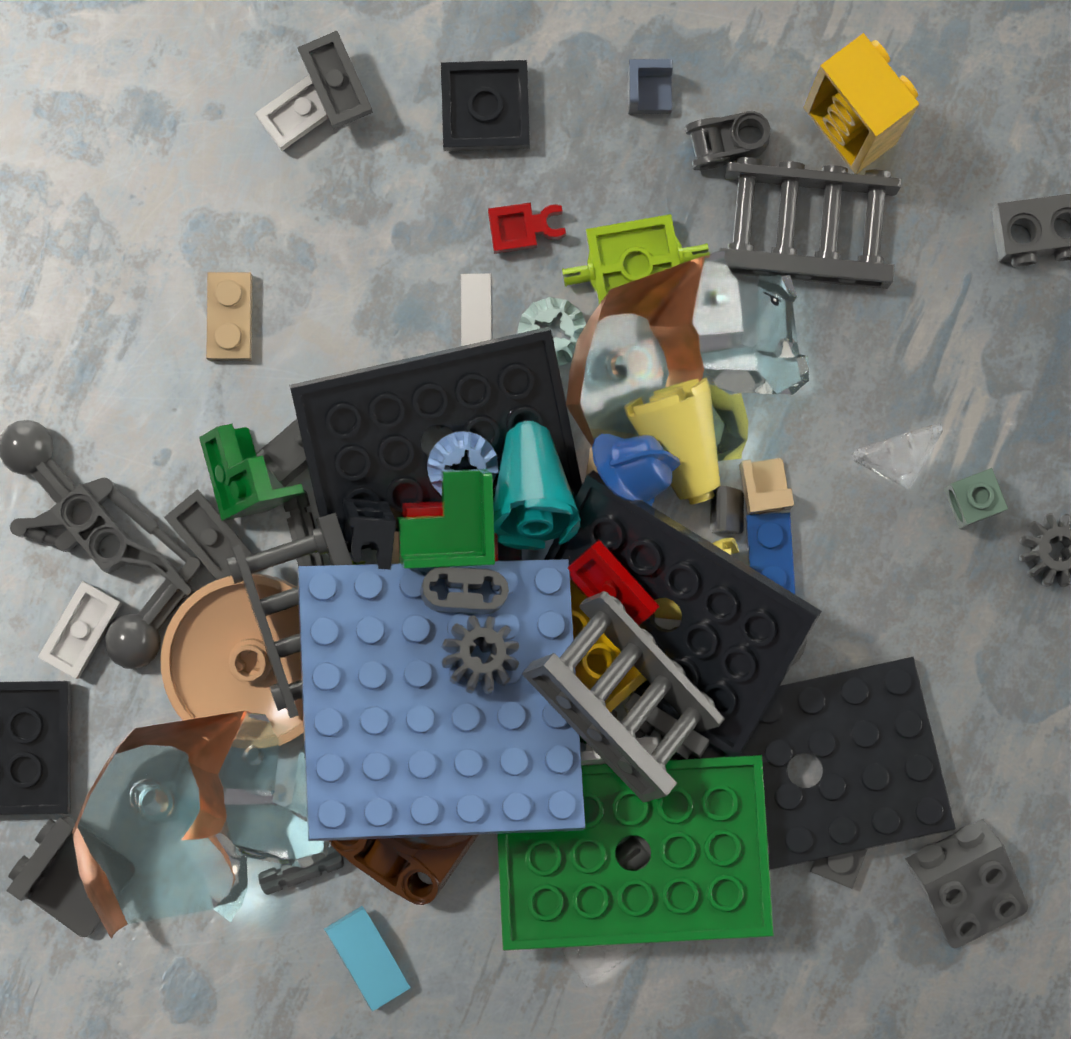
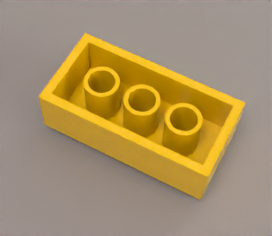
[803,33,919,174]

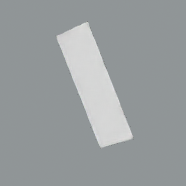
[461,273,492,346]

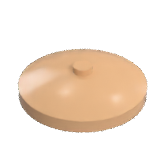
[161,573,304,751]

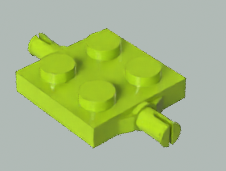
[562,214,710,304]

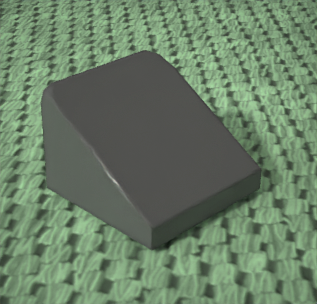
[710,486,744,534]

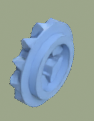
[427,431,499,496]

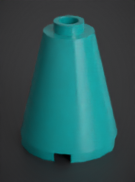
[493,421,580,550]

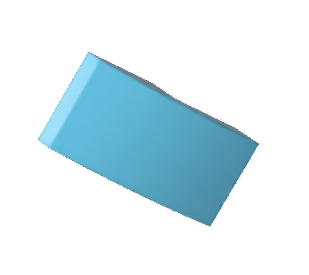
[324,906,410,1012]

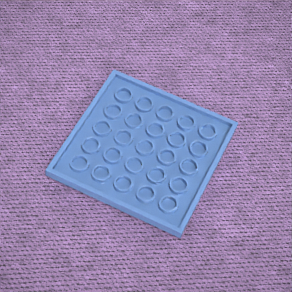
[297,559,585,841]

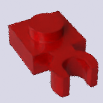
[488,202,566,254]

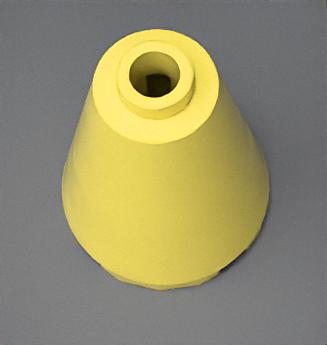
[624,378,720,505]

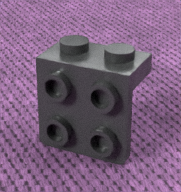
[6,816,136,937]
[905,819,1028,948]

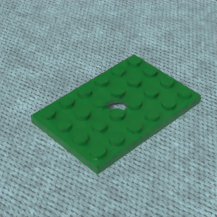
[497,755,774,951]

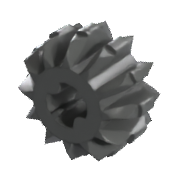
[1019,513,1071,587]
[441,615,519,694]

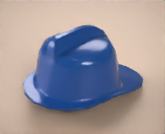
[592,434,680,506]

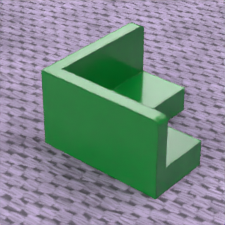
[199,423,304,521]
[398,469,495,568]

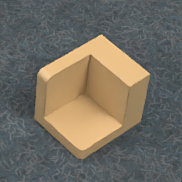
[739,458,794,515]

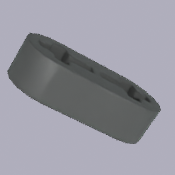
[420,567,509,614]

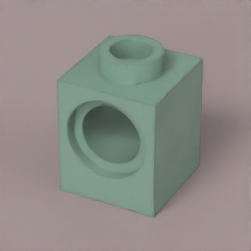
[944,468,1008,529]

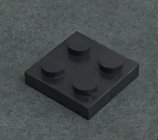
[441,60,530,151]

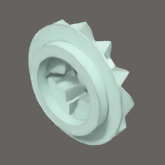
[518,297,586,366]

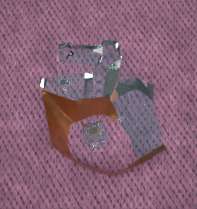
[566,251,809,461]
[72,711,329,939]

